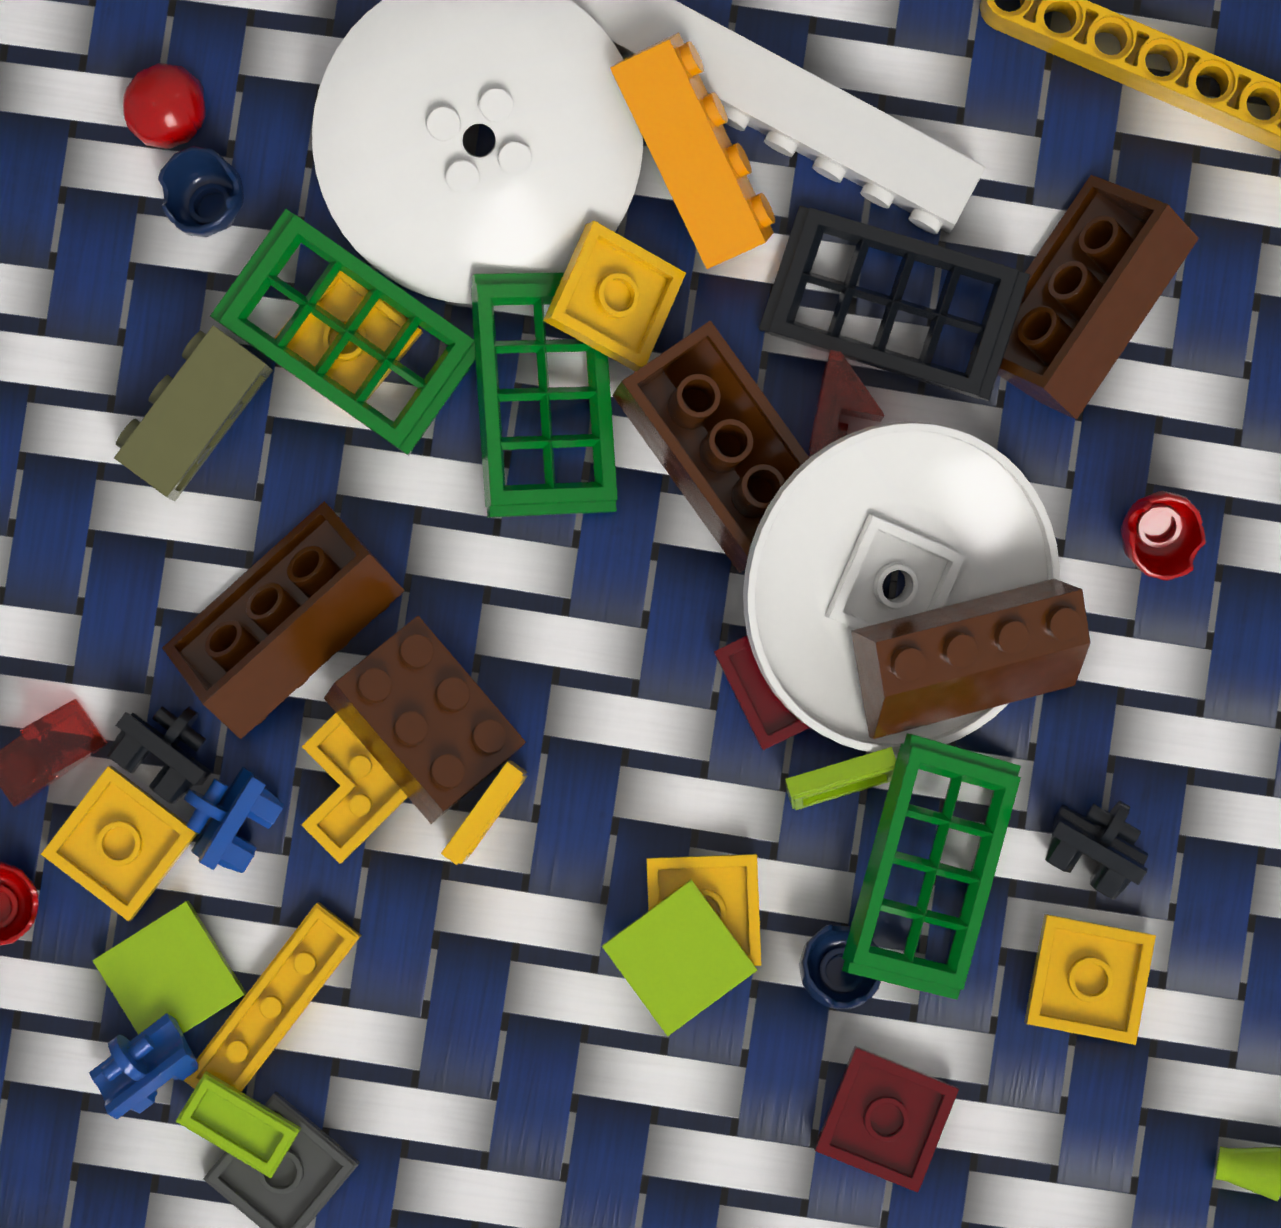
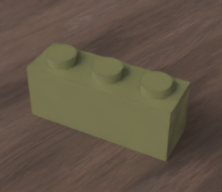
[114,325,273,501]

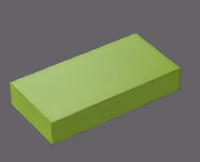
[785,747,896,810]
[176,1071,301,1178]

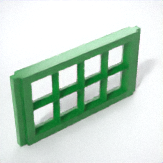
[210,209,476,456]
[471,273,618,518]
[842,733,1021,1000]

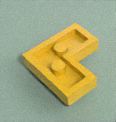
[301,713,408,864]

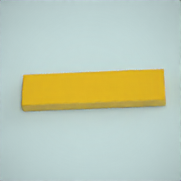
[183,902,362,1092]

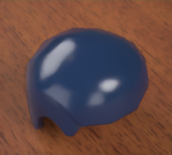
[158,146,244,238]
[799,924,881,1009]

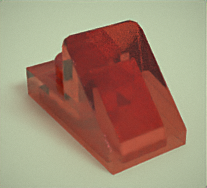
[808,350,885,458]
[0,699,108,807]

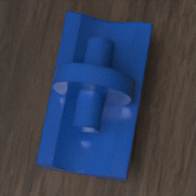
[184,766,284,873]
[89,1013,199,1119]

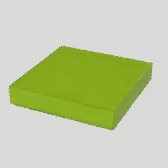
[602,879,757,1036]
[92,900,247,1035]

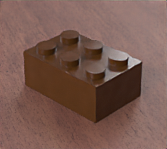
[324,616,526,824]

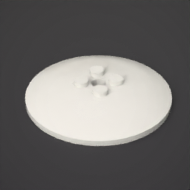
[312,0,643,305]
[743,422,1060,754]

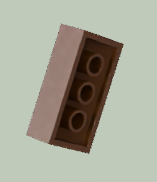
[970,175,1199,420]
[612,320,809,573]
[162,501,405,739]
[851,579,1091,739]

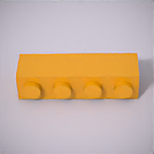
[610,32,775,269]

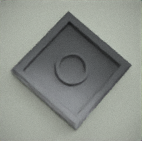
[203,1092,360,1228]

